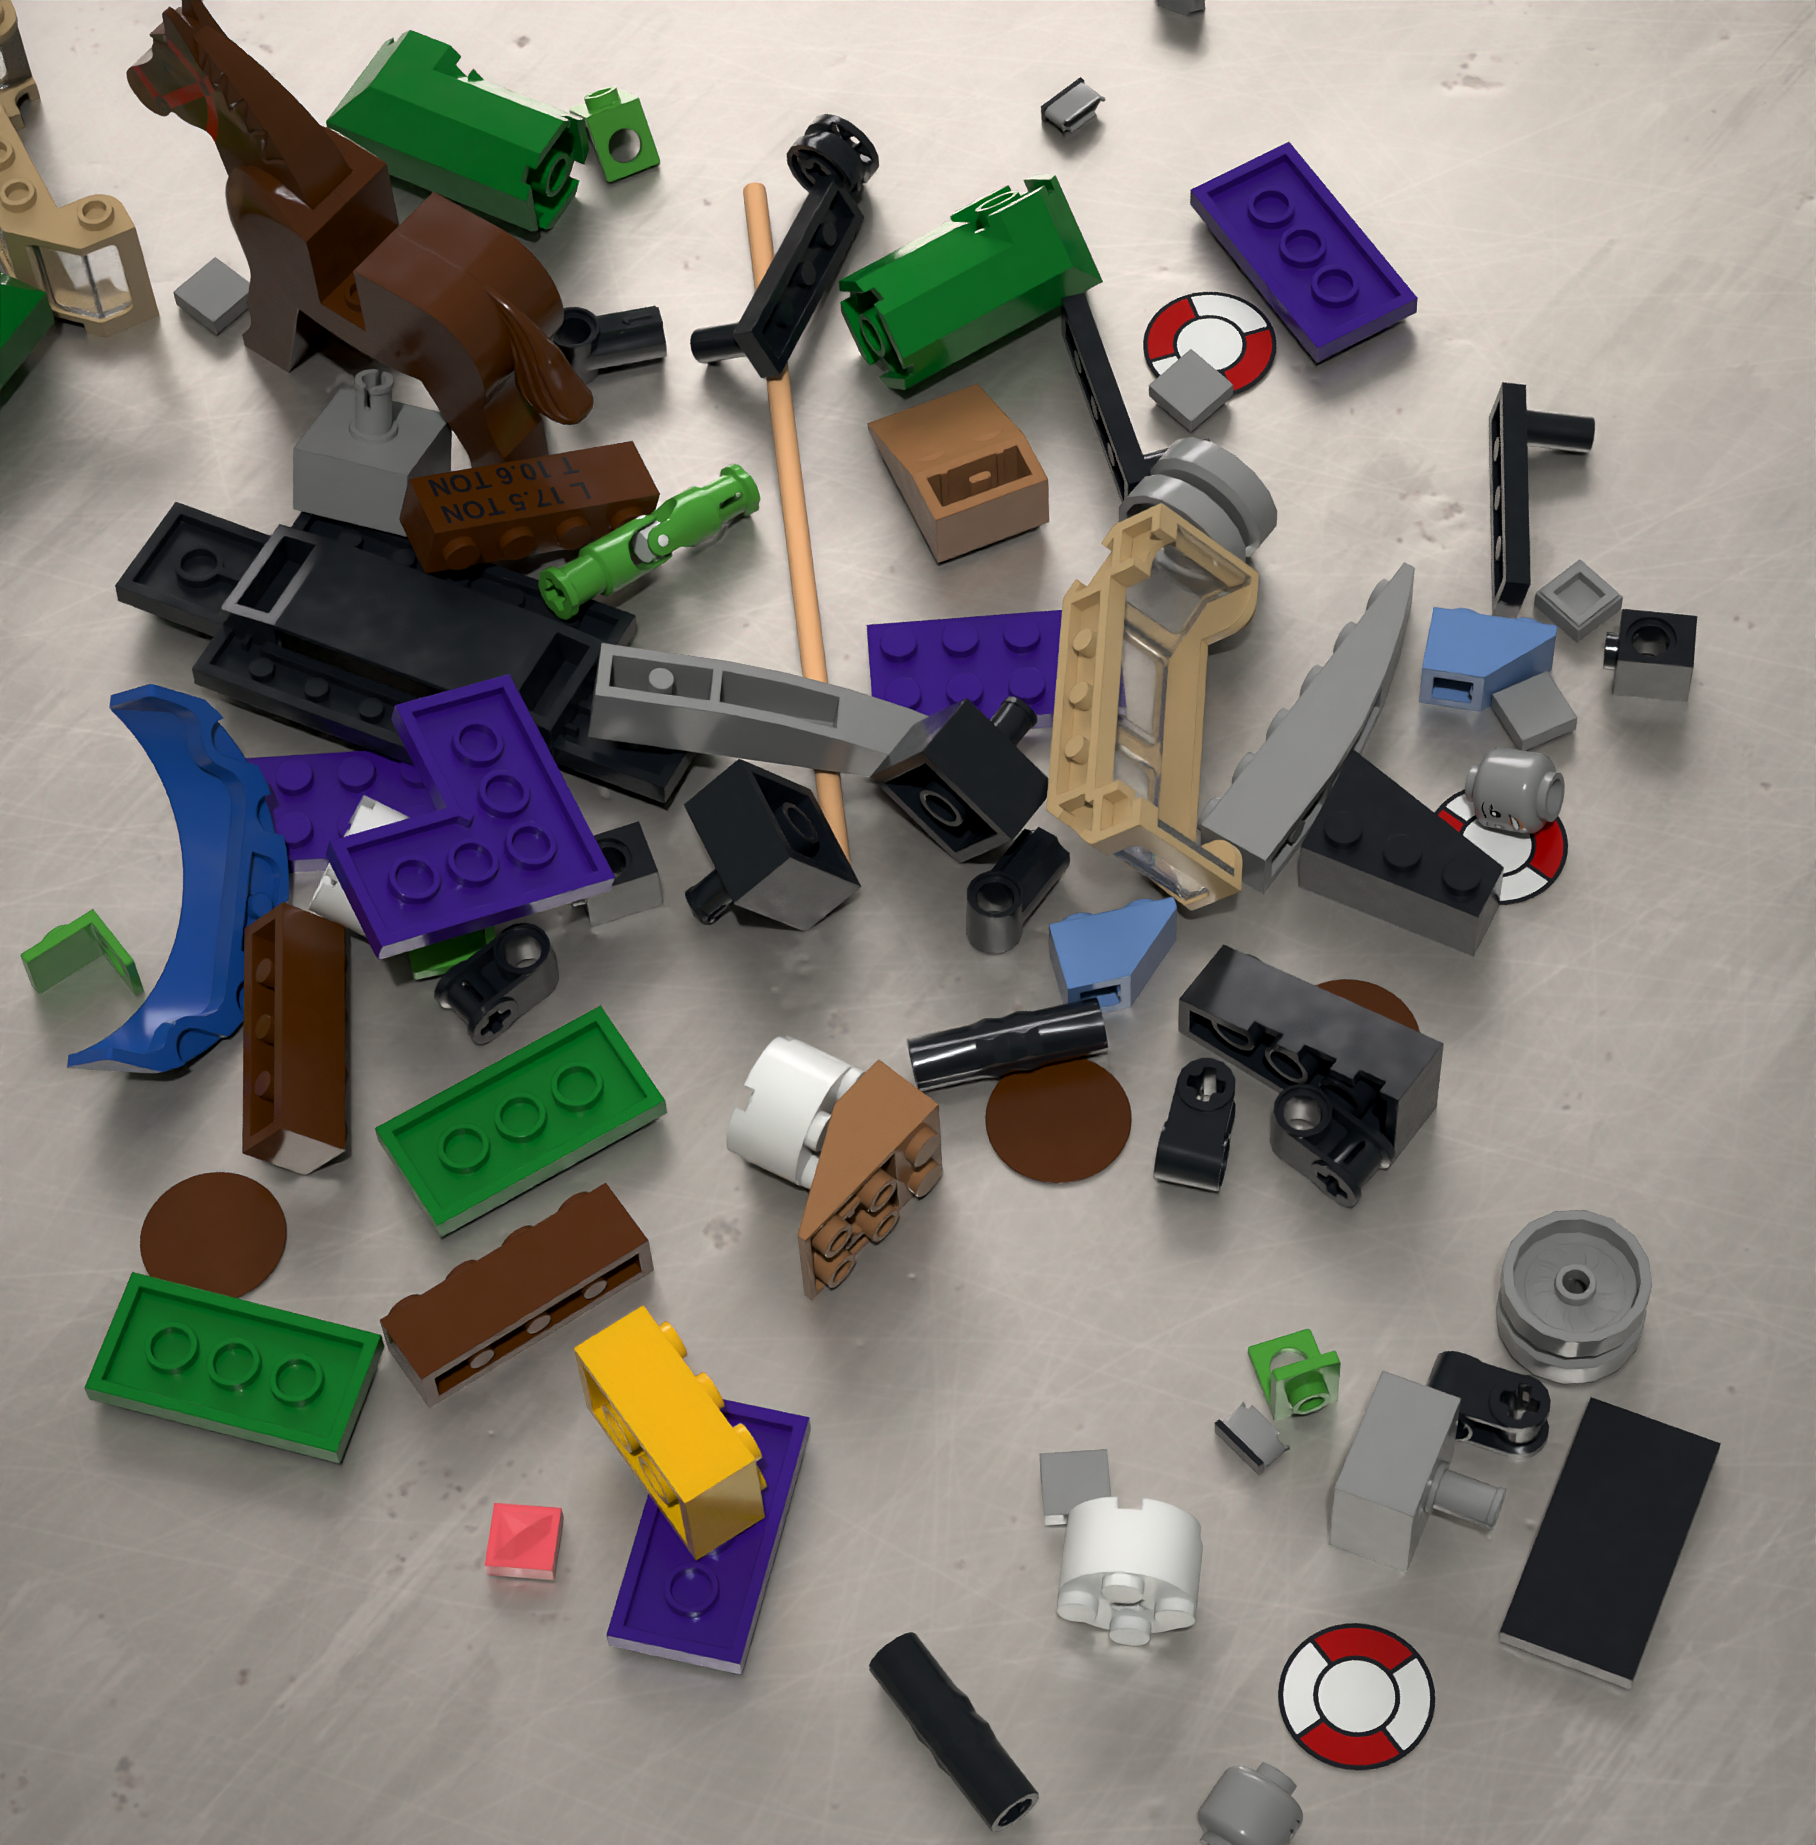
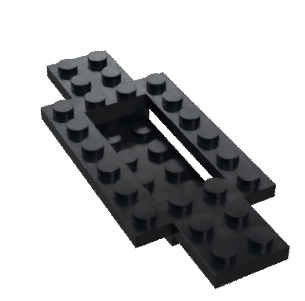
[115,502,697,803]

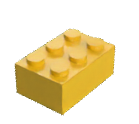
[574,1305,767,1561]

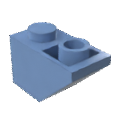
[1419,607,1557,712]
[1049,897,1177,1014]

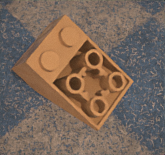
[867,384,1049,563]
[797,1059,943,1301]

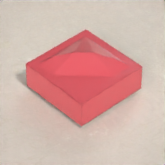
[485,1503,564,1580]

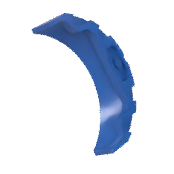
[67,684,289,1074]

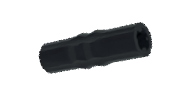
[906,997,1108,1091]
[869,1632,1039,1832]

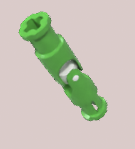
[538,464,760,620]

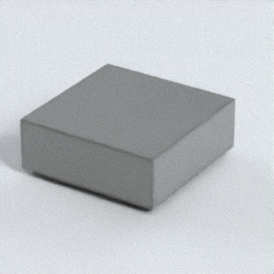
[173,257,250,335]
[1149,349,1233,432]
[1534,559,1623,643]
[1491,671,1578,751]
[1040,1449,1111,1526]

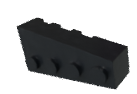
[1178,944,1444,1163]

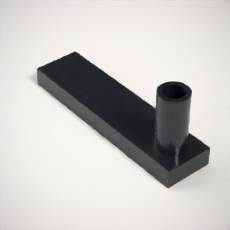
[690,173,864,378]
[1061,293,1211,502]
[1489,382,1595,618]

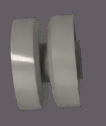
[1119,437,1277,594]
[1496,1210,1652,1384]

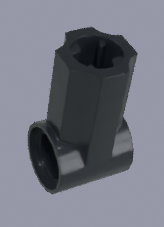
[553,306,667,384]
[966,827,1070,953]

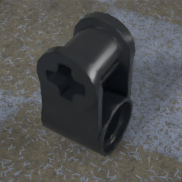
[434,923,559,1044]
[1154,1058,1236,1192]
[1269,1083,1396,1207]
[1426,1351,1551,1459]

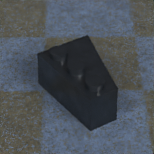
[1298,749,1504,957]

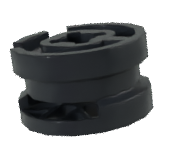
[787,114,879,199]

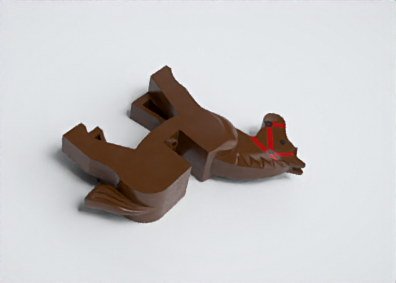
[126,0,594,468]

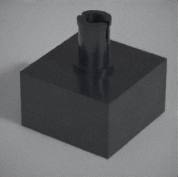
[870,696,1049,863]
[684,759,862,932]

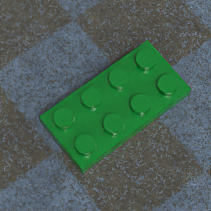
[375,1005,667,1238]
[84,1272,385,1464]

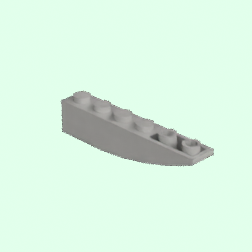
[1197,562,1415,894]
[588,643,929,777]

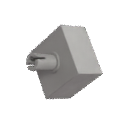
[293,369,452,536]
[1329,1370,1507,1573]

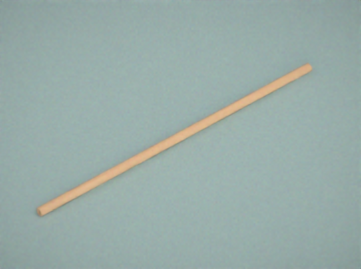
[743,182,852,867]

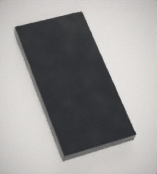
[1498,1397,1721,1690]

